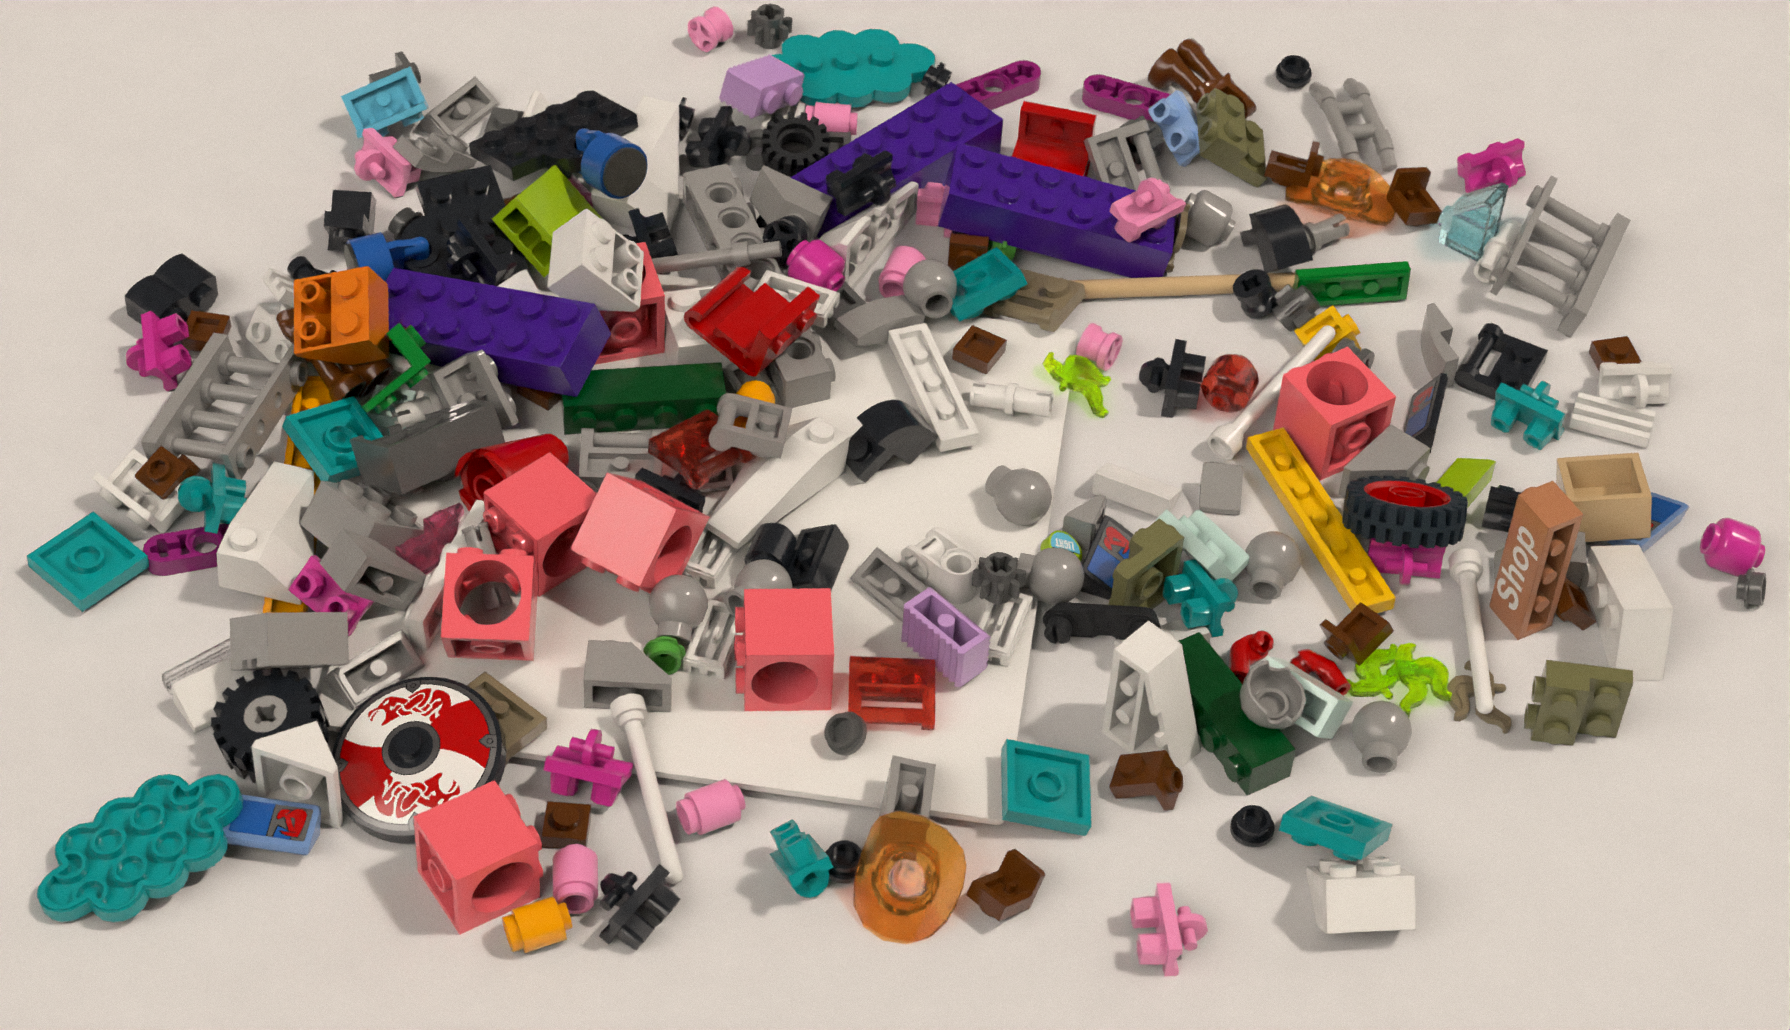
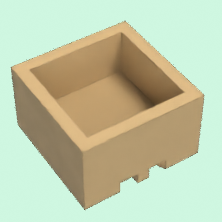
[1556,452,1652,542]

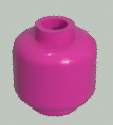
[786,239,846,292]
[1700,517,1765,577]

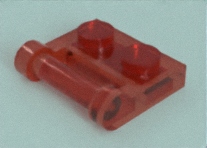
[648,409,758,489]
[848,656,935,731]

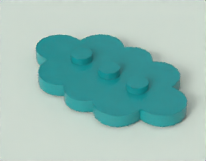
[772,29,935,108]
[37,774,243,922]

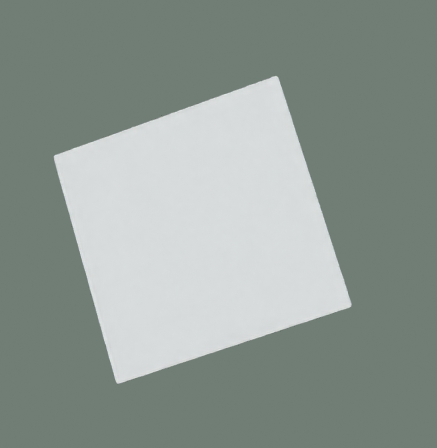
[319,256,1077,825]

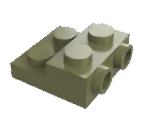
[1196,88,1267,188]
[1108,518,1184,610]
[1524,660,1633,746]

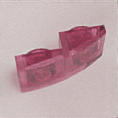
[395,502,464,575]

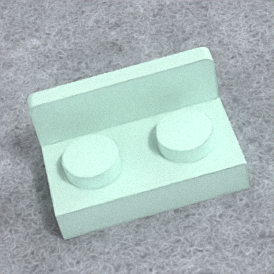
[1155,509,1249,581]

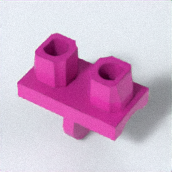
[1457,138,1526,195]
[126,311,192,392]
[1367,538,1446,585]
[288,555,374,636]
[544,729,633,807]

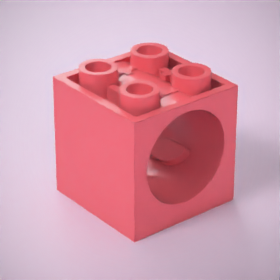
[594,242,665,365]
[1273,347,1396,481]
[483,453,597,597]
[570,472,710,594]
[441,547,538,661]
[734,588,834,711]
[413,780,543,935]

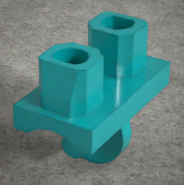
[1491,381,1565,450]
[178,462,247,534]
[1163,559,1238,638]
[770,820,833,898]

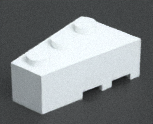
[1582,545,1674,681]
[1102,621,1201,769]

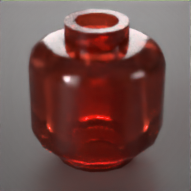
[1201,354,1259,413]

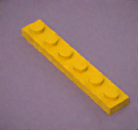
[1246,427,1396,613]

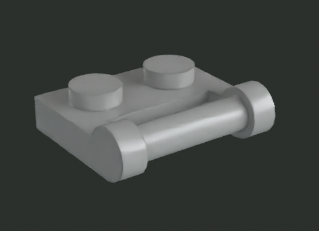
[1084,120,1171,191]
[709,393,793,459]
[579,428,664,488]

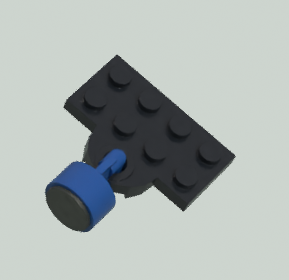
[469,90,648,199]
[344,165,532,285]

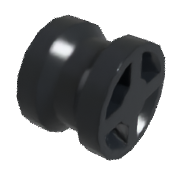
[762,215,811,259]
[1233,269,1278,318]

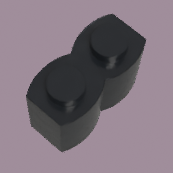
[124,254,218,325]

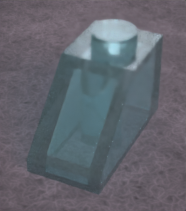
[1438,183,1509,261]

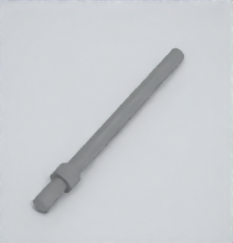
[652,241,782,274]

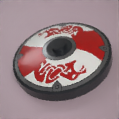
[332,677,507,844]

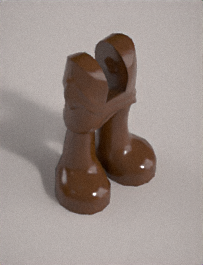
[1148,39,1256,119]
[276,307,393,402]

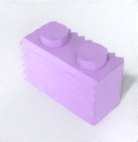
[719,54,804,119]
[901,587,991,687]

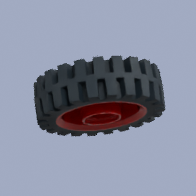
[1342,475,1468,548]

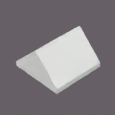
[251,721,343,828]

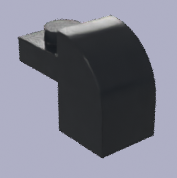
[323,190,376,252]
[1240,204,1313,273]
[846,399,938,483]

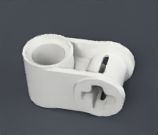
[900,527,978,604]

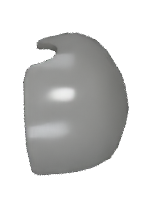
[1239,661,1306,729]

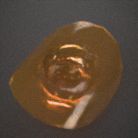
[1285,158,1395,226]
[853,810,967,944]

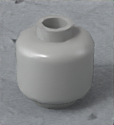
[1184,190,1236,246]

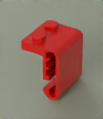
[1012,101,1097,177]
[684,267,820,377]

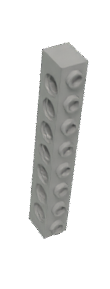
[683,164,836,408]

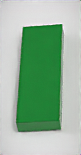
[1293,261,1411,306]

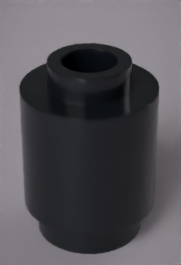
[744,523,797,570]

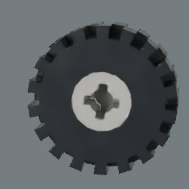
[211,668,330,783]

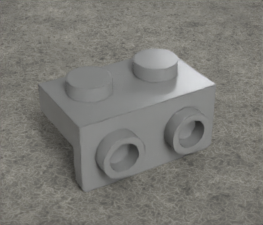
[427,350,519,429]

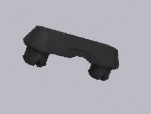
[1043,602,1161,644]

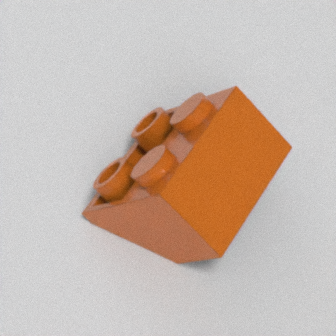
[294,266,389,365]

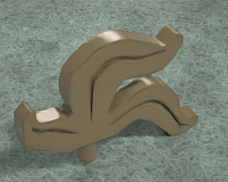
[1165,203,1190,273]
[1446,660,1512,734]

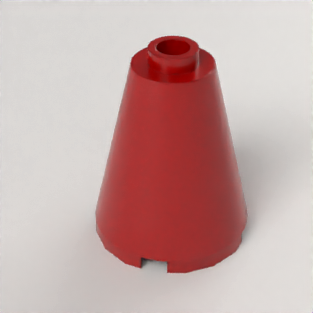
[455,433,569,512]

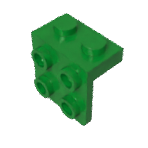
[361,323,431,414]

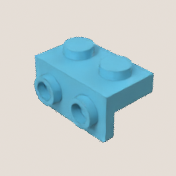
[341,66,429,139]

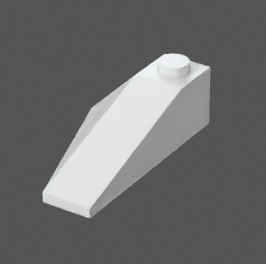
[591,95,679,232]
[820,181,919,290]
[706,417,850,549]
[216,462,314,605]

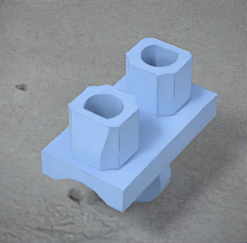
[1148,90,1199,167]

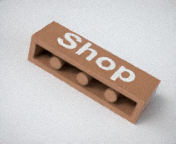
[1489,481,1583,640]

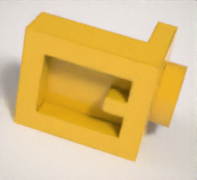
[1294,305,1361,361]

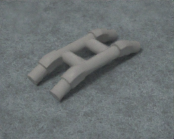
[1309,78,1397,176]

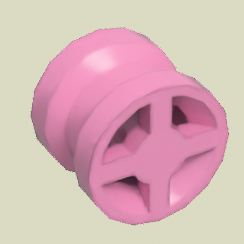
[688,6,733,52]
[1076,323,1123,371]

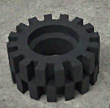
[761,112,830,177]

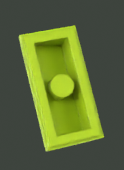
[1436,458,1496,508]

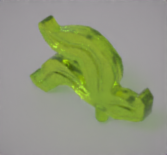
[1042,352,1111,418]
[1386,643,1452,717]
[1347,644,1434,700]

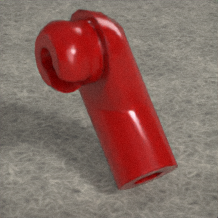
[1229,630,1274,684]
[1290,649,1351,696]

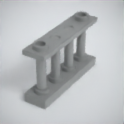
[1490,175,1630,338]
[140,333,309,480]

